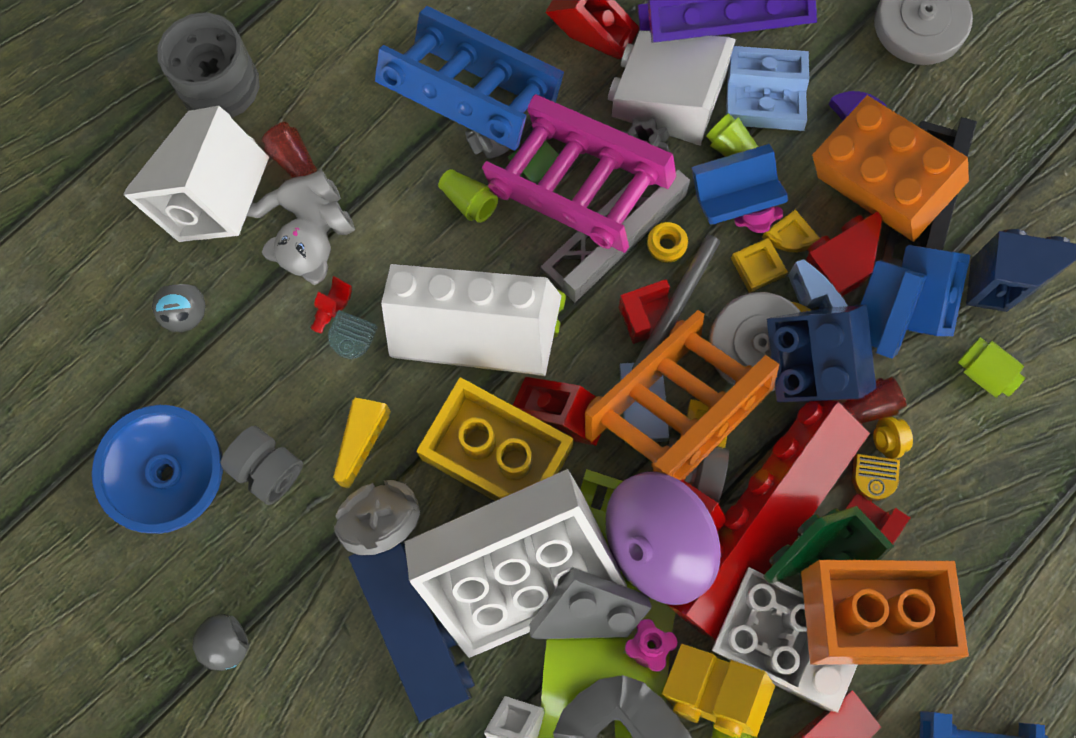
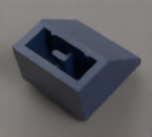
[966,229,1076,312]
[767,304,876,402]

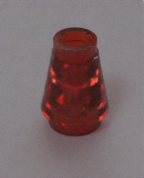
[262,122,317,178]
[840,376,907,424]

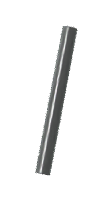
[632,235,720,370]

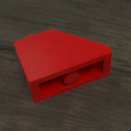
[545,0,639,59]
[513,377,601,446]

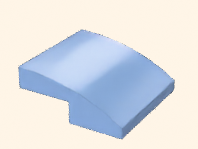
[726,46,809,131]

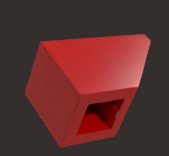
[805,211,882,297]

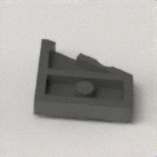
[529,567,651,639]

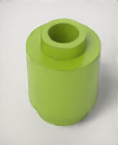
[957,337,1025,398]

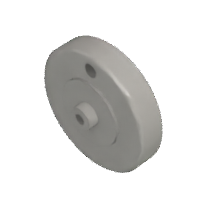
[874,0,973,65]
[708,292,800,391]

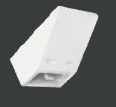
[712,567,858,712]

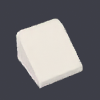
[484,696,545,738]

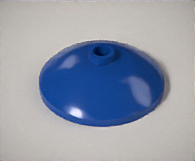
[92,405,223,534]

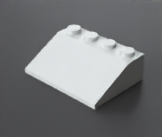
[405,469,627,658]

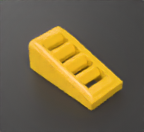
[333,397,391,488]

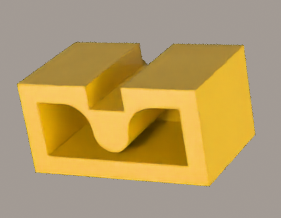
[662,644,775,738]

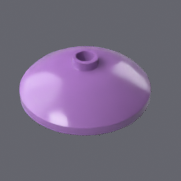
[605,472,721,605]

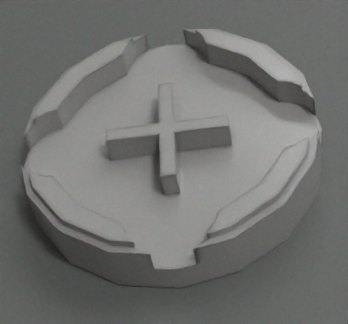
[334,480,420,555]

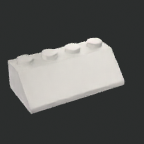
[381,264,562,376]

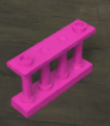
[482,94,676,253]

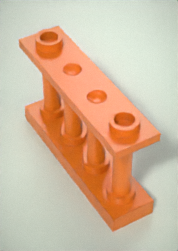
[585,310,779,481]

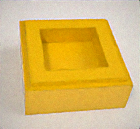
[731,237,788,293]

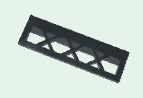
[881,117,977,267]

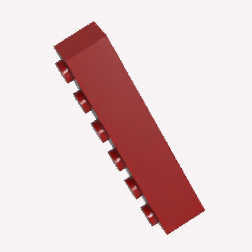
[666,400,870,641]

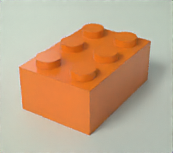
[812,95,969,242]
[801,560,969,665]

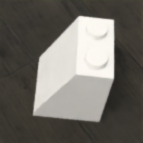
[608,31,736,145]
[124,106,269,242]

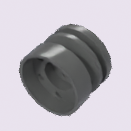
[158,12,260,118]

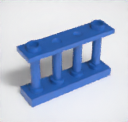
[375,6,564,151]

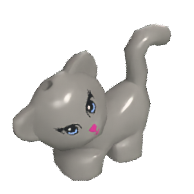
[247,169,355,285]

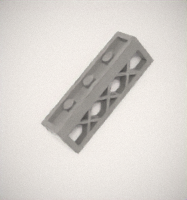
[540,170,690,303]

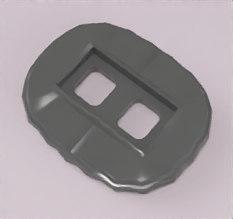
[553,675,692,738]

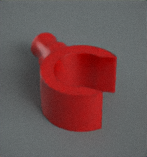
[310,276,352,334]

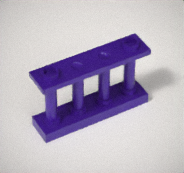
[637,0,817,43]

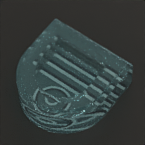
[328,310,378,359]

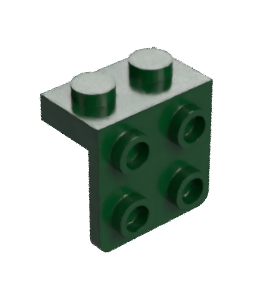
[763,506,894,584]

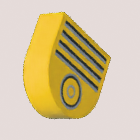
[852,454,900,501]

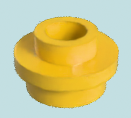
[647,222,688,262]
[873,416,913,459]

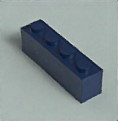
[348,541,475,723]

